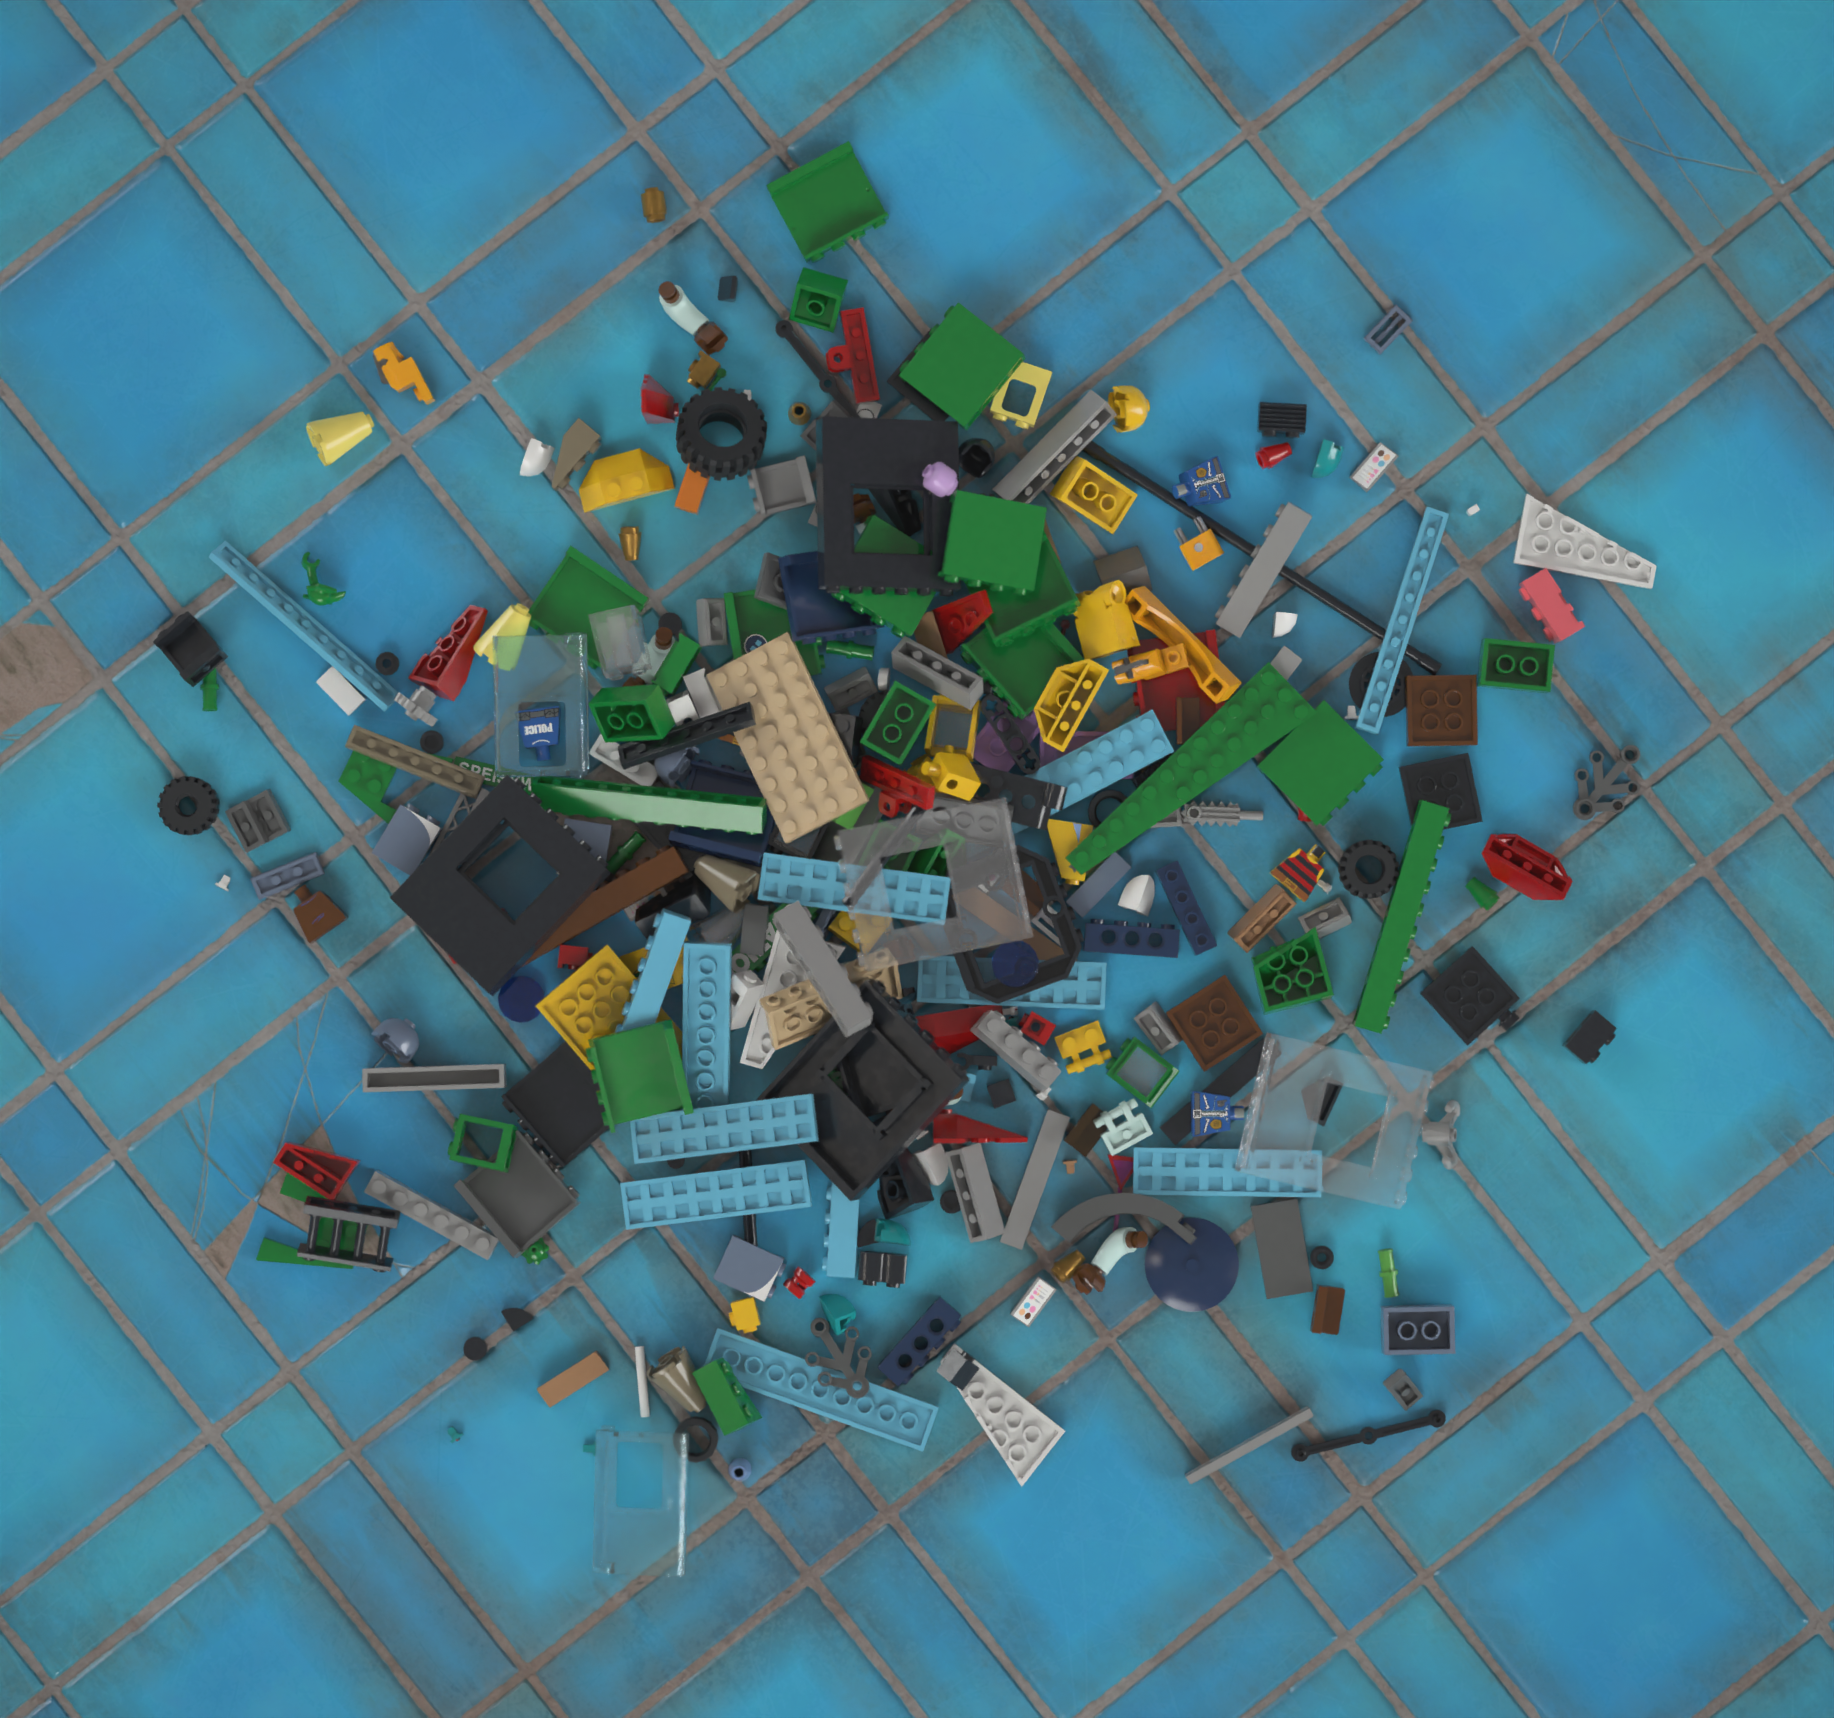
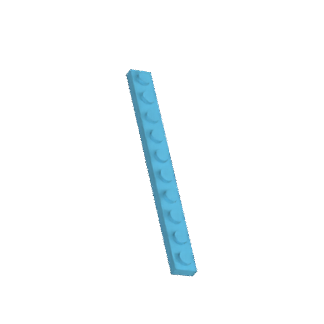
[1355,507,1449,735]
[209,541,398,712]

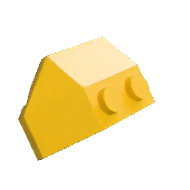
[578,448,675,513]
[1034,658,1109,752]

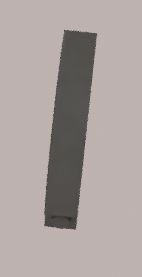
[1051,1193,1197,1245]

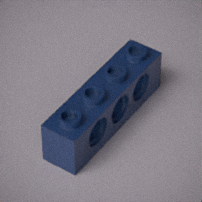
[1155,860,1217,956]
[1083,919,1180,958]
[877,1296,961,1386]

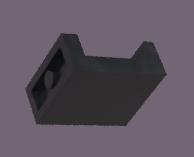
[153,611,228,687]

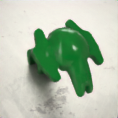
[301,552,346,606]

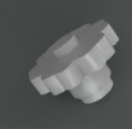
[393,685,438,727]

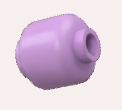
[922,462,958,497]

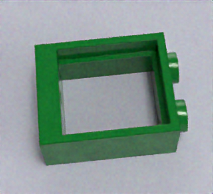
[448,1114,519,1173]

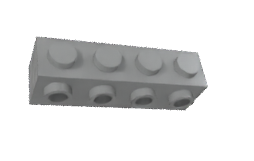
[891,636,984,710]
[970,1010,1062,1091]
[945,1143,1006,1243]

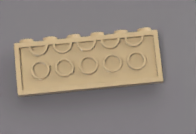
[759,948,903,1050]

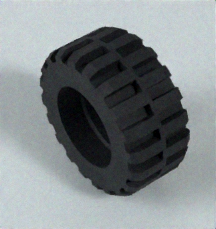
[676,387,767,481]

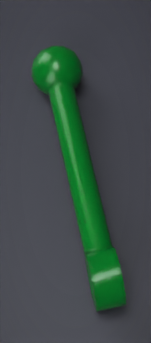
[707,368,726,391]

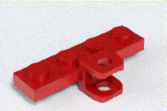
[825,307,880,404]
[860,755,935,818]

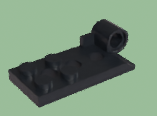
[971,763,1068,830]

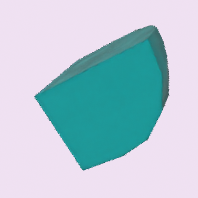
[1311,439,1344,478]
[874,1218,911,1246]
[819,1294,856,1336]

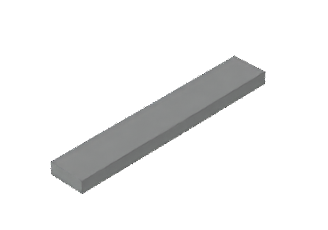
[1000,1109,1070,1250]
[1185,1406,1313,1484]

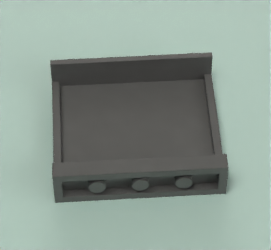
[453,1130,581,1258]

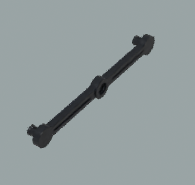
[775,320,861,418]
[1291,1409,1446,1462]

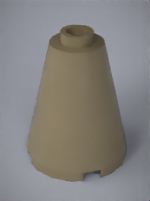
[694,854,761,913]
[647,1346,707,1413]

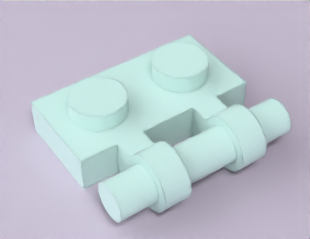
[1093,1098,1153,1156]

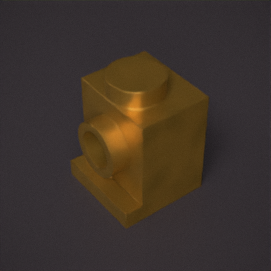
[687,350,721,389]

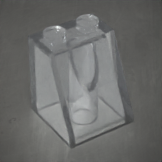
[589,605,652,680]

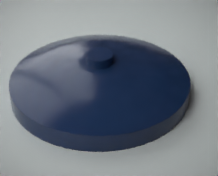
[1144,1217,1239,1312]

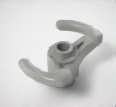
[1422,1099,1460,1170]

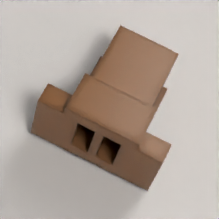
[1063,1159,1077,1174]

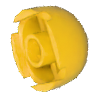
[1108,385,1150,433]

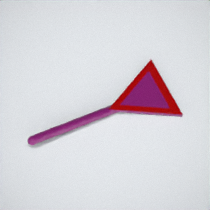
[1107,1154,1133,1232]

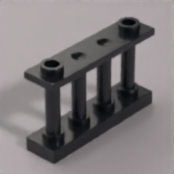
[297,1196,401,1272]

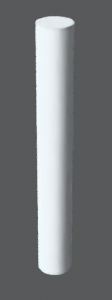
[635,1346,650,1417]

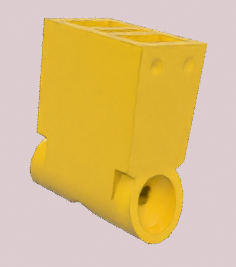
[1073,580,1140,660]

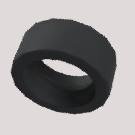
[1088,790,1128,829]
[673,1416,718,1463]

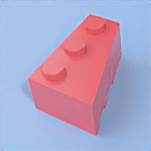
[1519,568,1586,644]

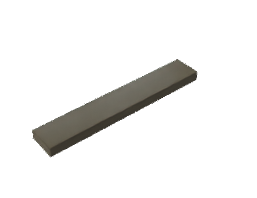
[345,725,485,799]

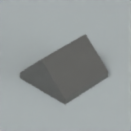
[1093,546,1153,596]

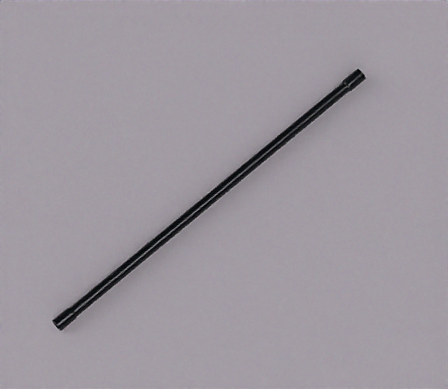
[1082,441,1442,675]

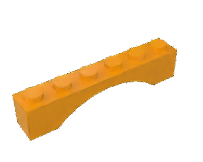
[1125,586,1242,703]

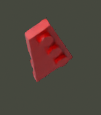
[932,590,993,655]

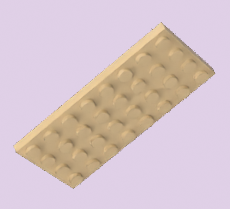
[706,632,870,843]

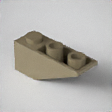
[552,418,602,491]

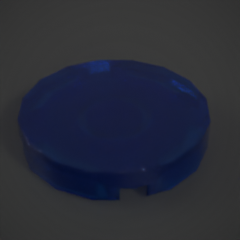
[992,940,1039,987]
[498,976,545,1023]

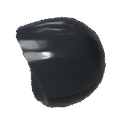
[959,438,995,478]

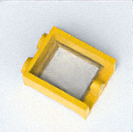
[925,694,980,762]

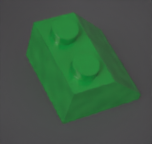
[789,267,848,333]

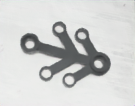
[1573,745,1640,820]
[805,1318,872,1399]

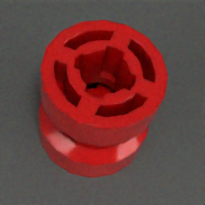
[783,1266,816,1299]

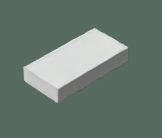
[316,666,366,716]

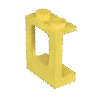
[990,362,1052,430]

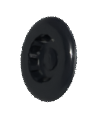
[1349,652,1413,717]

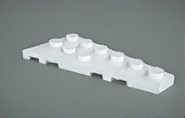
[1513,494,1657,589]
[740,930,846,1069]
[940,1343,1065,1487]

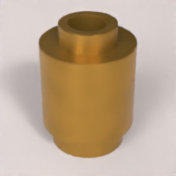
[641,187,667,223]

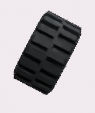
[1338,840,1399,899]

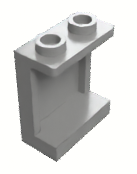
[747,455,816,516]

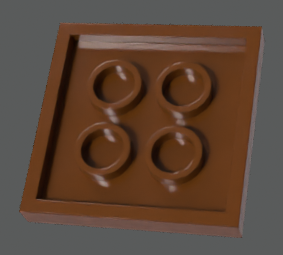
[1405,675,1478,747]
[1166,974,1263,1072]

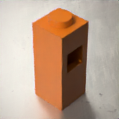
[674,463,710,515]

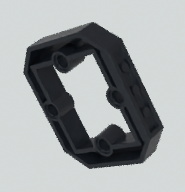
[942,845,1084,1004]

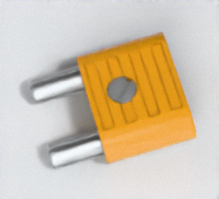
[1174,516,1224,571]

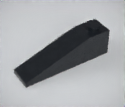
[868,489,921,537]
[873,1116,934,1220]

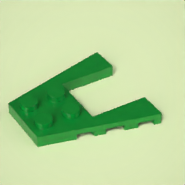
[338,751,454,824]
[256,1172,369,1269]

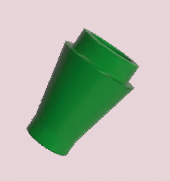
[1465,877,1500,911]

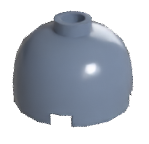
[654,746,700,787]
[371,1018,419,1063]

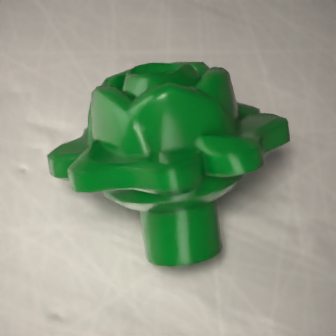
[522,1238,549,1265]

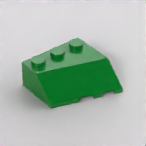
[1253,927,1334,1015]

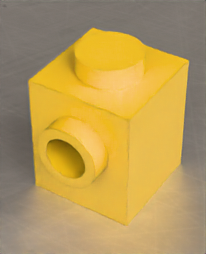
[729,1296,761,1333]

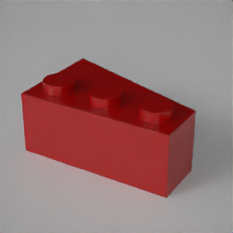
[273,1142,361,1200]

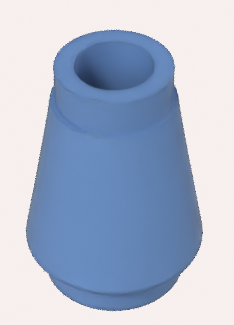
[728,1458,752,1481]

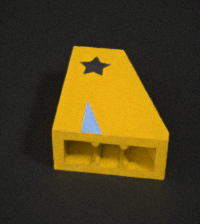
[1047,819,1093,885]

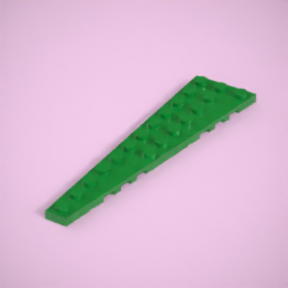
[1065,662,1318,875]

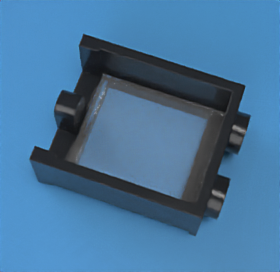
[768,822,830,859]

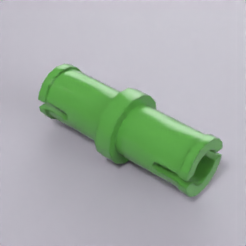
[1378,1248,1400,1298]

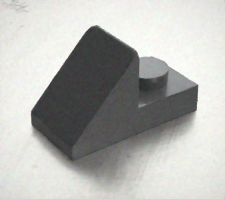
[1383,1369,1423,1411]

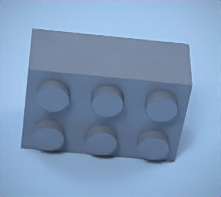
[1381,1304,1455,1355]

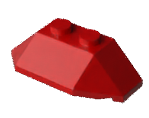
[1482,834,1573,900]

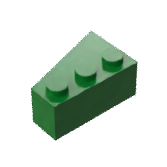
[692,1358,762,1436]

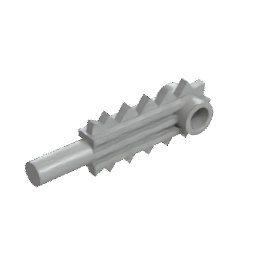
[1180,800,1263,828]

